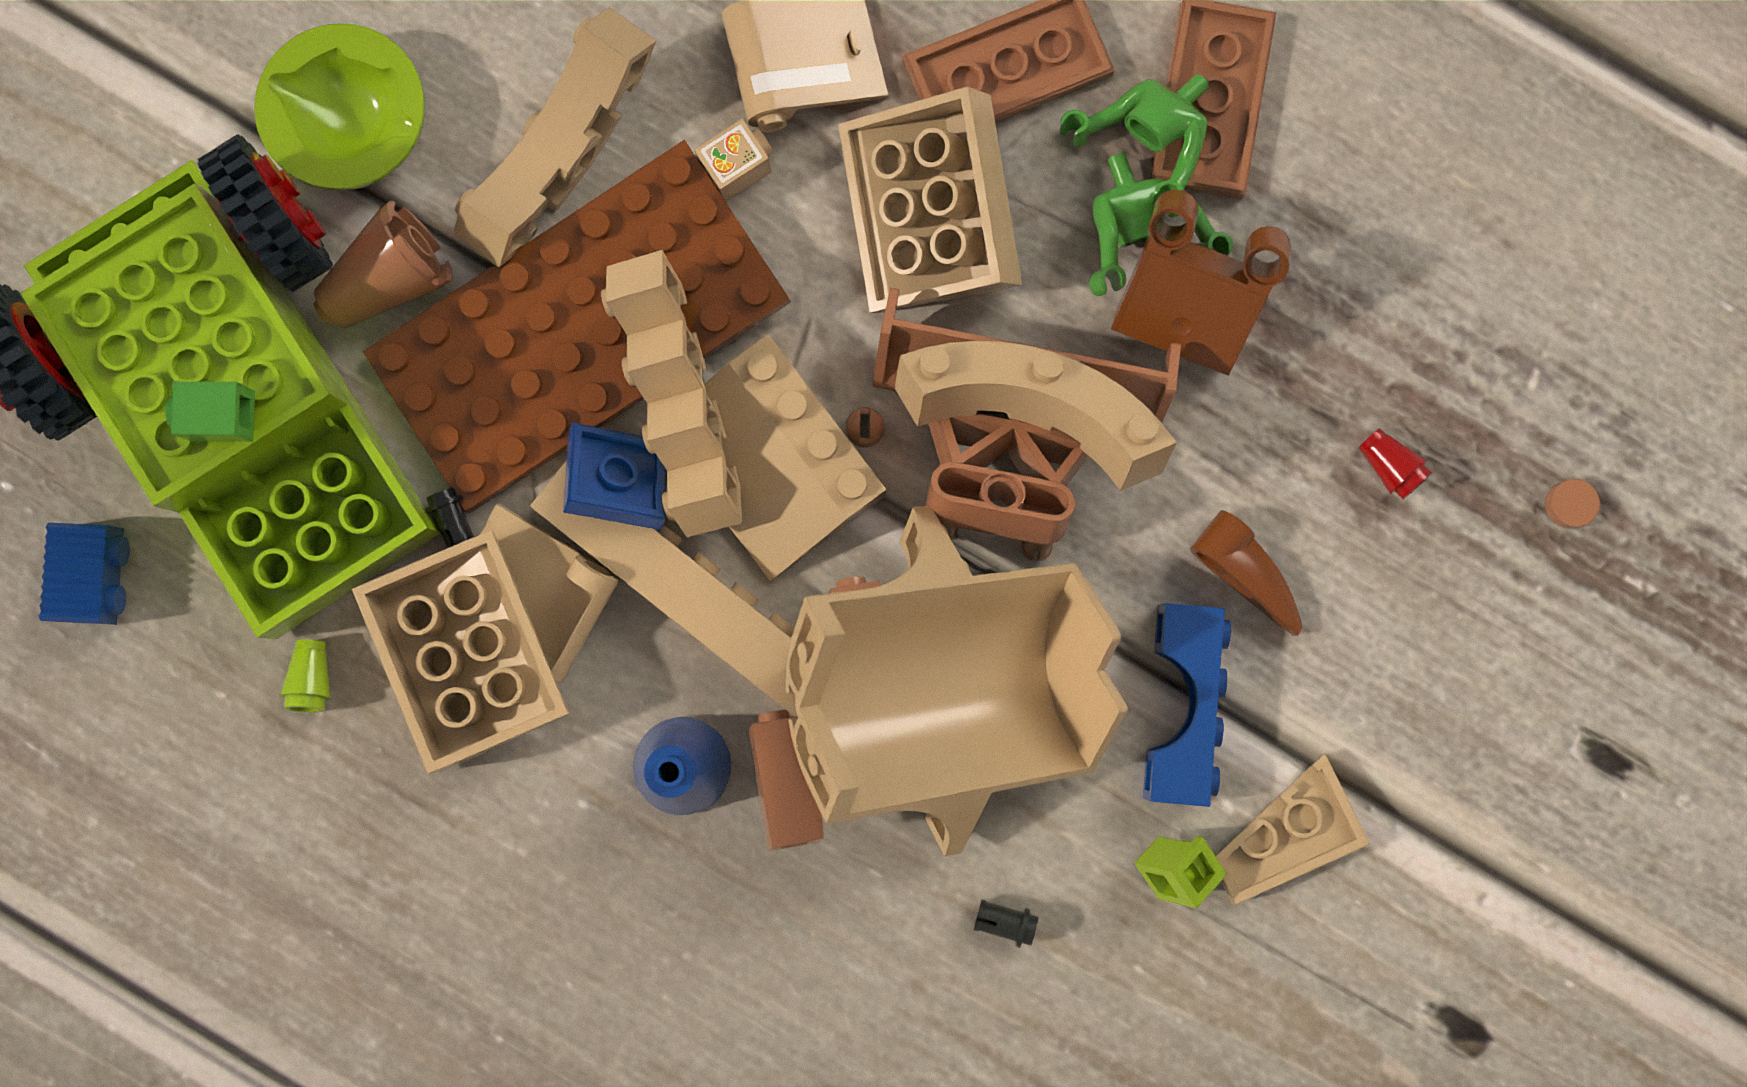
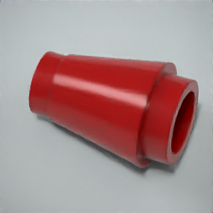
[1358,428,1432,500]

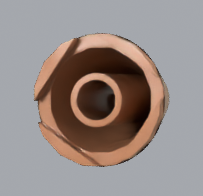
[313,201,453,328]

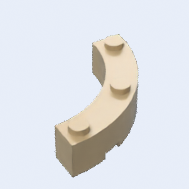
[453,7,657,268]
[895,341,1177,491]

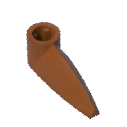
[1190,510,1303,636]

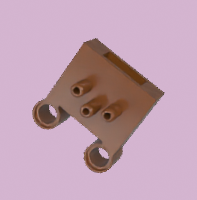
[1111,189,1291,376]

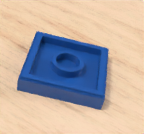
[563,423,667,530]

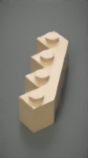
[601,250,742,537]

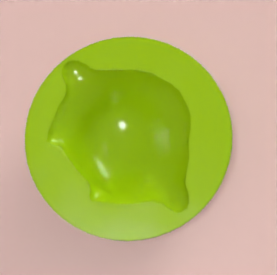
[254,23,425,191]

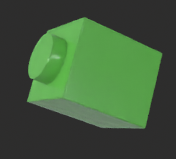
[165,382,255,442]

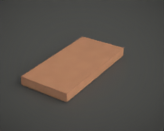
[903,0,1115,123]
[1150,0,1276,199]

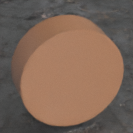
[1545,479,1600,528]

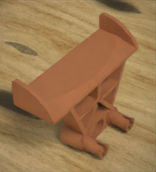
[872,287,1181,561]

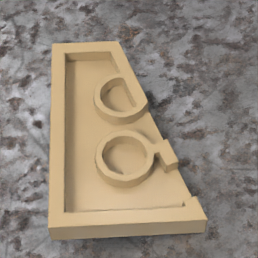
[1215,754,1370,905]

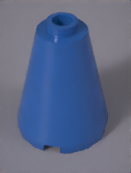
[633,717,731,815]

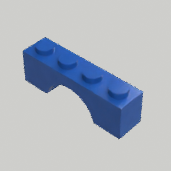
[1143,603,1231,807]

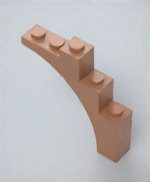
[748,576,881,852]

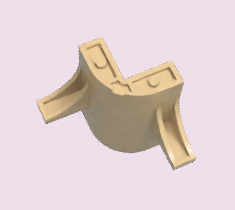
[786,505,1127,856]

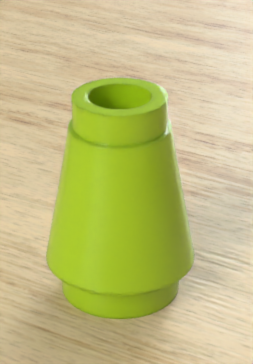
[280,639,331,713]

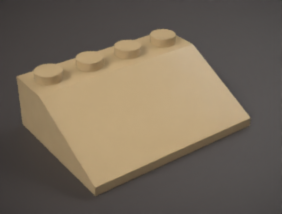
[838,86,1022,313]
[704,333,886,582]
[352,530,570,774]

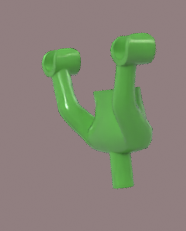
[1060,74,1209,218]
[1089,152,1233,296]

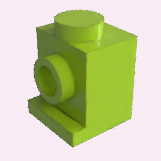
[1134,836,1227,909]

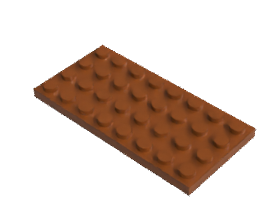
[363,139,791,513]

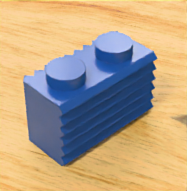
[39,522,130,625]

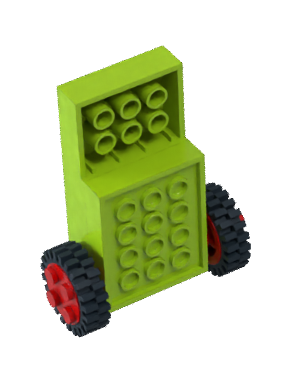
[0,134,441,639]

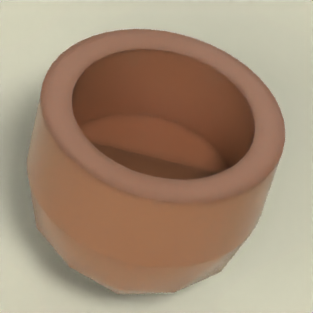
[846,407,884,448]

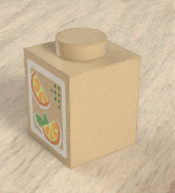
[694,118,773,202]

